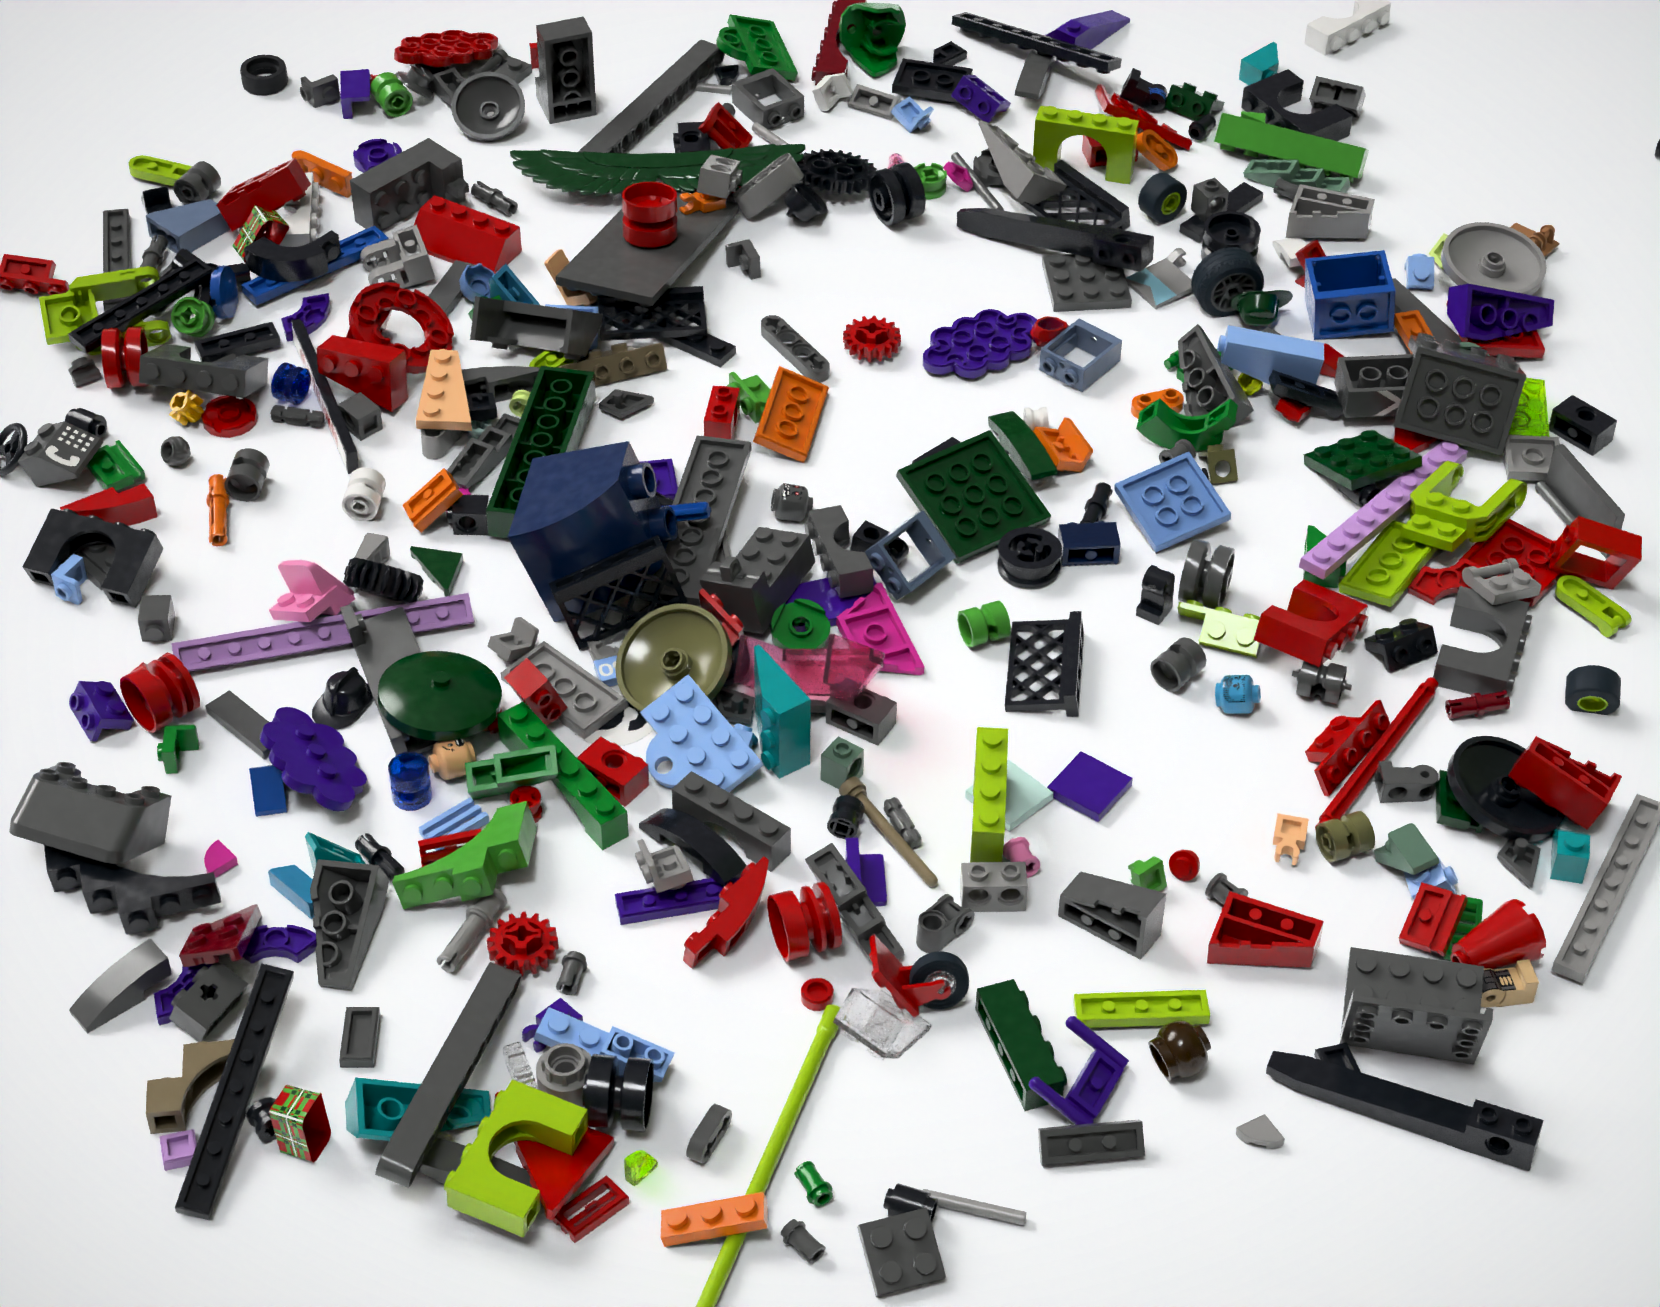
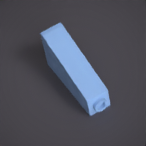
[1217,325,1324,385]

